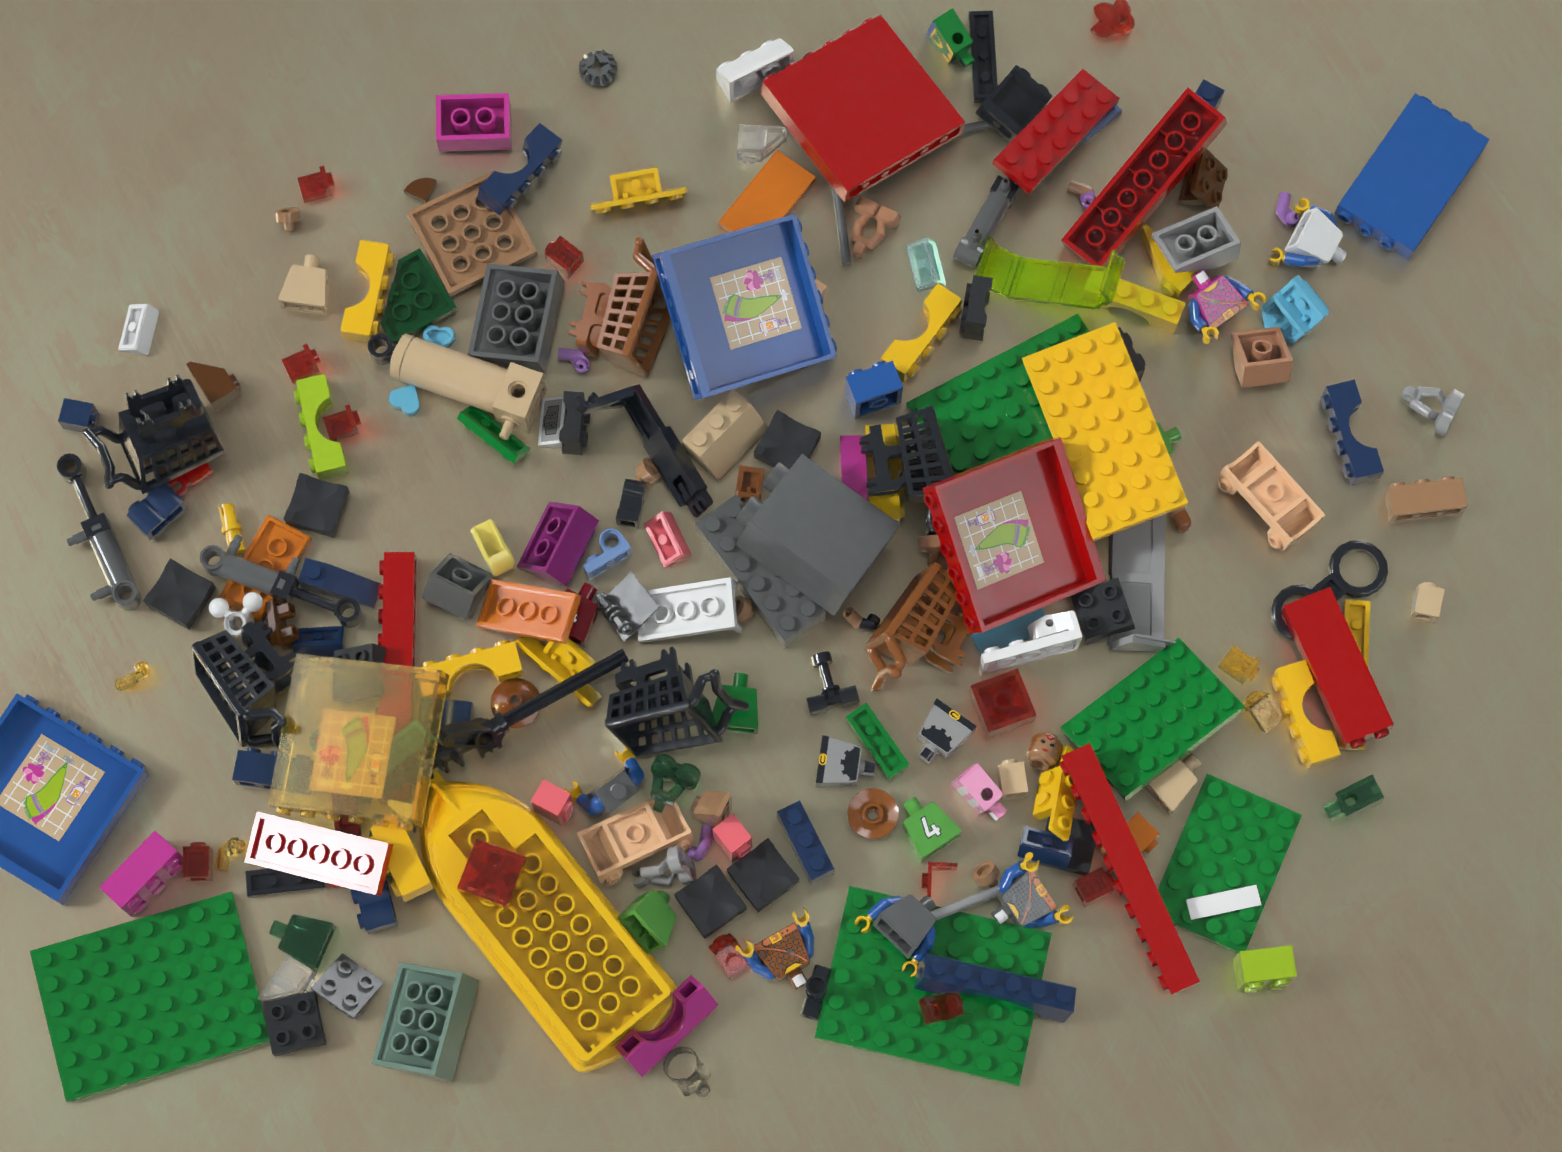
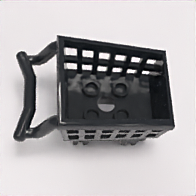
[82,374,225,494]
[859,406,954,536]
[191,621,301,754]
[605,646,749,757]

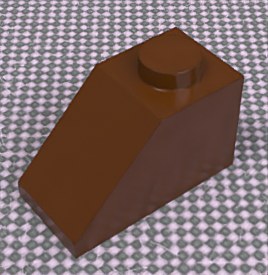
[186,361,241,411]

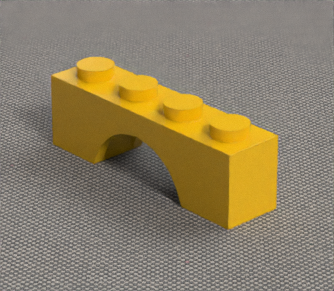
[340,240,394,343]
[1082,269,1185,334]
[880,283,962,382]
[864,424,905,524]
[416,640,524,699]
[1272,659,1341,769]

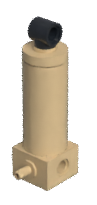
[368,334,547,440]

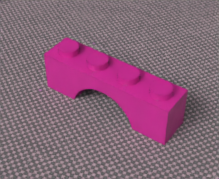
[615,975,718,1077]

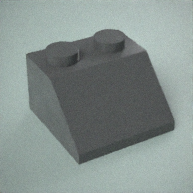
[422,553,494,620]

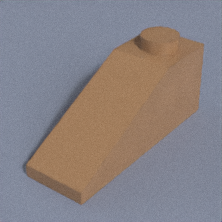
[691,791,732,827]

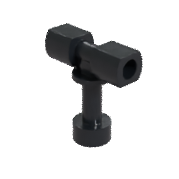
[806,651,860,715]
[800,965,832,1020]

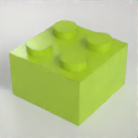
[1233,945,1297,993]

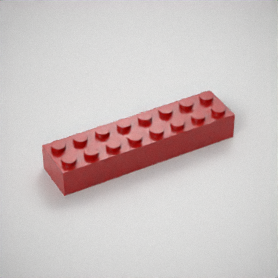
[1061,87,1227,272]

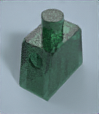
[1323,774,1384,820]
[269,915,337,973]

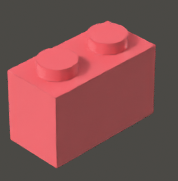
[531,779,575,826]
[712,813,752,862]

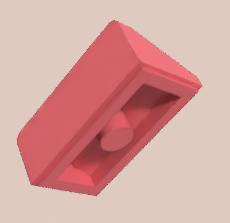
[644,511,691,567]

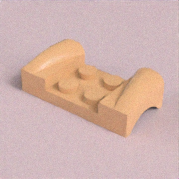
[1218,441,1325,551]
[577,789,694,886]

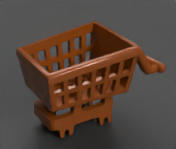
[567,237,671,378]
[864,562,973,691]

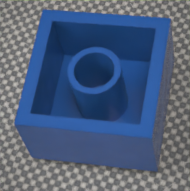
[845,361,903,419]

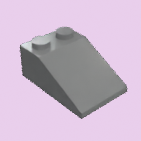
[1152,206,1241,273]

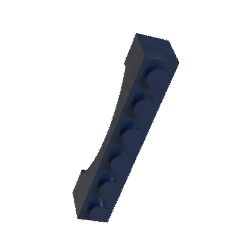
[914,954,1076,1023]

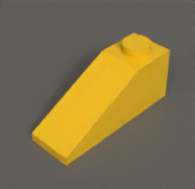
[1140,224,1199,300]

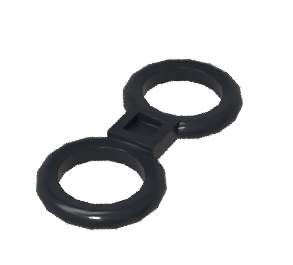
[1271,540,1388,641]

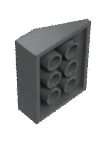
[468,264,565,373]

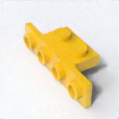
[590,167,687,213]
[515,636,603,707]
[1033,745,1076,841]

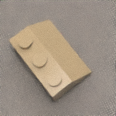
[682,389,768,482]

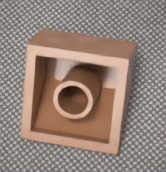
[1231,327,1293,388]

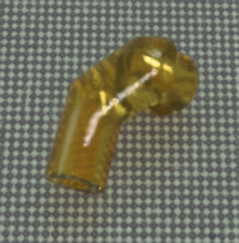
[115,661,151,691]
[214,837,246,871]

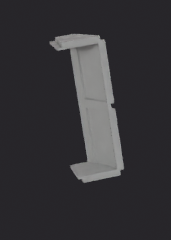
[1107,514,1175,652]

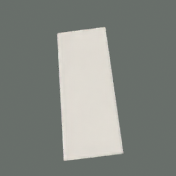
[1186,885,1261,920]

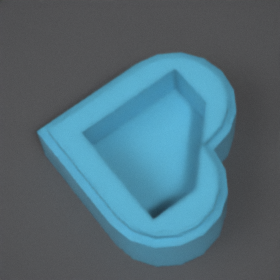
[423,325,456,348]
[389,385,420,416]

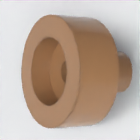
[275,207,301,231]
[635,458,661,484]
[735,595,755,623]
[972,861,1000,888]

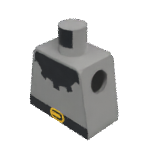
[918,698,977,764]
[815,735,876,788]

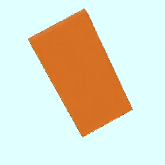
[718,150,816,232]
[218,515,312,623]
[476,579,581,644]

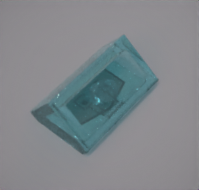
[906,237,946,291]

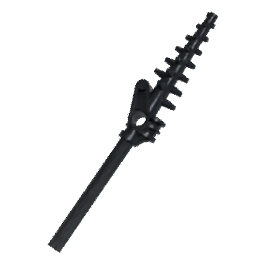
[354,649,629,807]

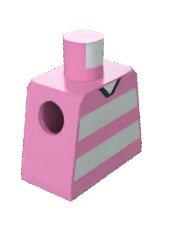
[951,763,1007,821]

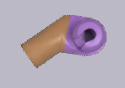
[1067,179,1096,209]

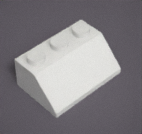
[716,38,794,103]

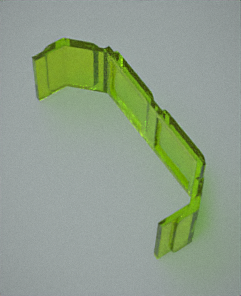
[976,236,1125,309]

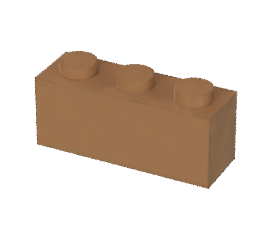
[1384,476,1468,522]

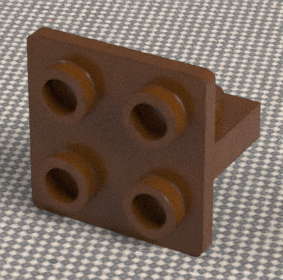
[1178,149,1228,209]

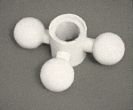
[209,592,263,638]

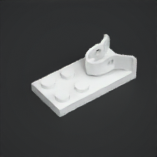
[637,577,742,643]
[978,610,1083,675]

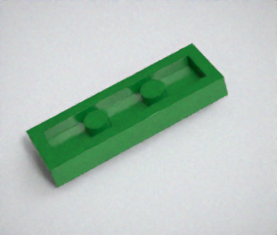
[457,406,530,464]
[845,702,910,781]

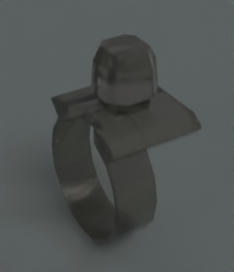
[663,1047,711,1098]

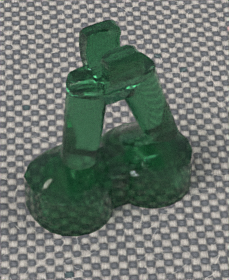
[650,754,701,813]

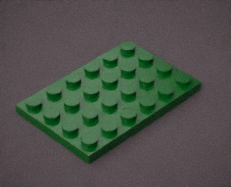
[1060,637,1245,801]
[1158,774,1302,954]

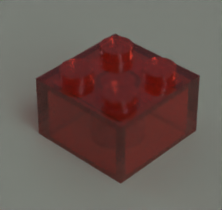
[968,668,1037,739]
[457,839,527,910]

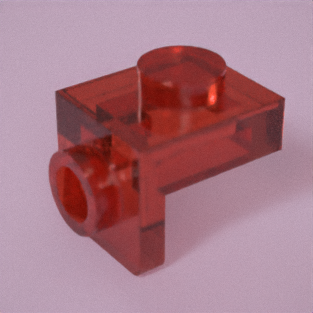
[323,404,361,442]
[709,933,749,979]
[919,993,964,1025]

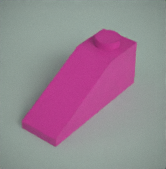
[840,435,867,500]

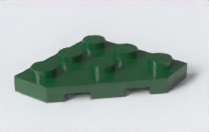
[380,248,457,344]

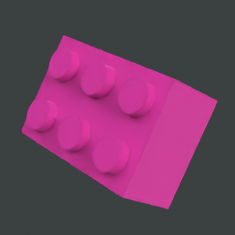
[436,93,512,152]
[99,831,186,917]

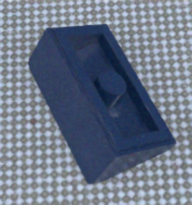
[292,626,345,659]
[1017,826,1075,869]

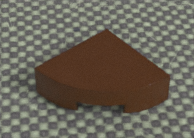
[404,178,437,203]

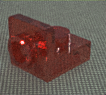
[297,165,335,203]
[282,343,321,384]

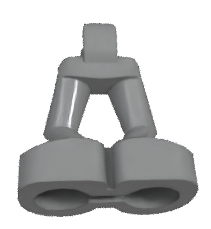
[1402,386,1465,437]
[632,845,696,888]

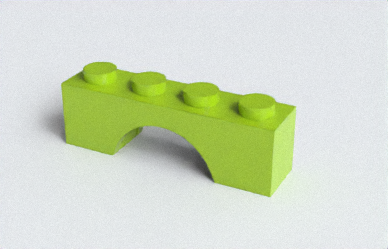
[293,374,349,480]

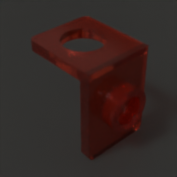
[921,862,958,898]

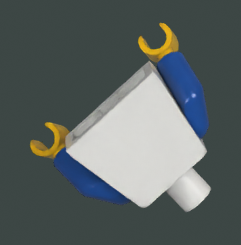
[1269,198,1347,268]

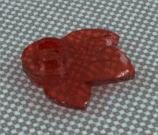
[1090,0,1135,38]

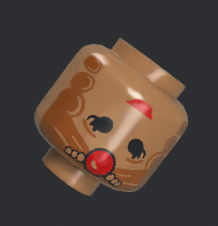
[1026,732,1063,771]

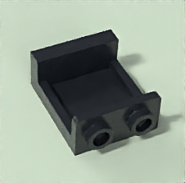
[975,65,1052,142]

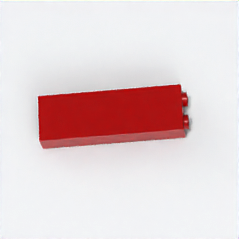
[1281,587,1394,749]

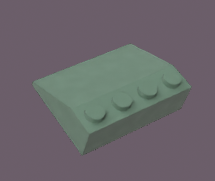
[372,962,479,1083]

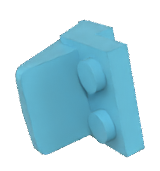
[1260,275,1329,345]

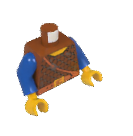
[735,907,814,990]

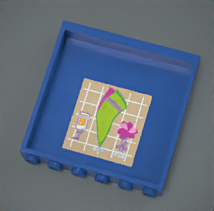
[652,214,837,400]
[0,693,149,905]

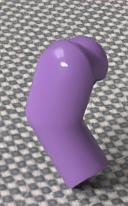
[1276,192,1300,227]

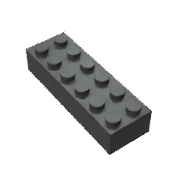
[695,495,826,649]

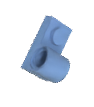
[583,528,632,580]

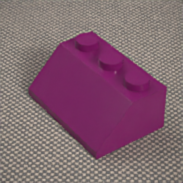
[516,502,599,586]

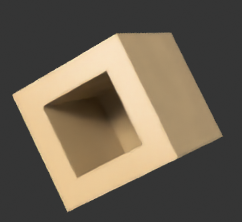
[1409,582,1445,624]
[997,759,1028,800]

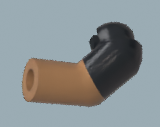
[843,607,880,631]

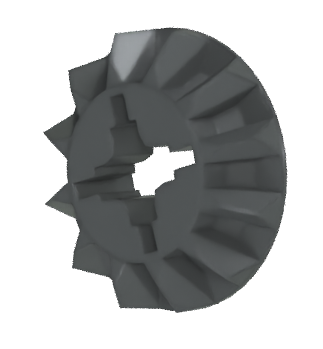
[579,49,617,86]

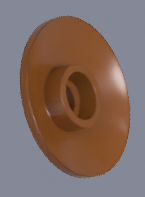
[490,678,540,728]
[847,788,899,839]

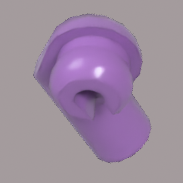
[558,348,590,373]
[687,825,714,862]

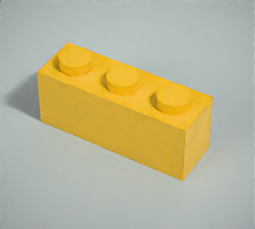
[369,815,433,902]

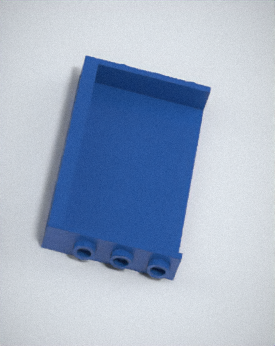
[1334,93,1490,260]

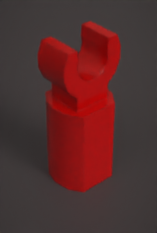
[168,463,214,497]

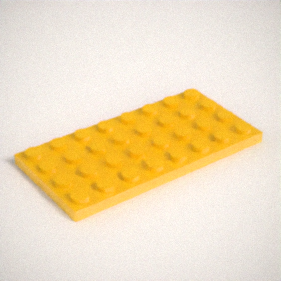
[1022,322,1189,541]

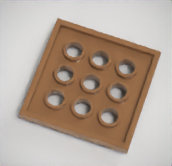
[406,170,538,297]

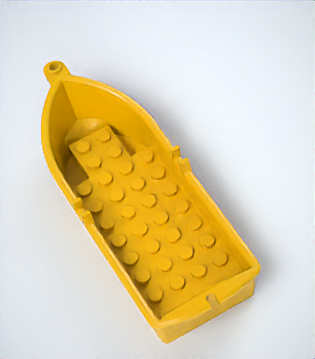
[416,769,678,1073]

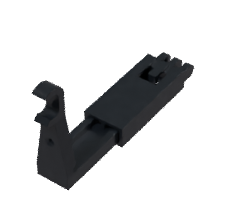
[573,384,713,518]

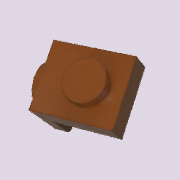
[735,465,764,502]

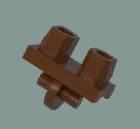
[263,600,299,651]

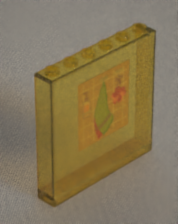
[268,654,449,831]

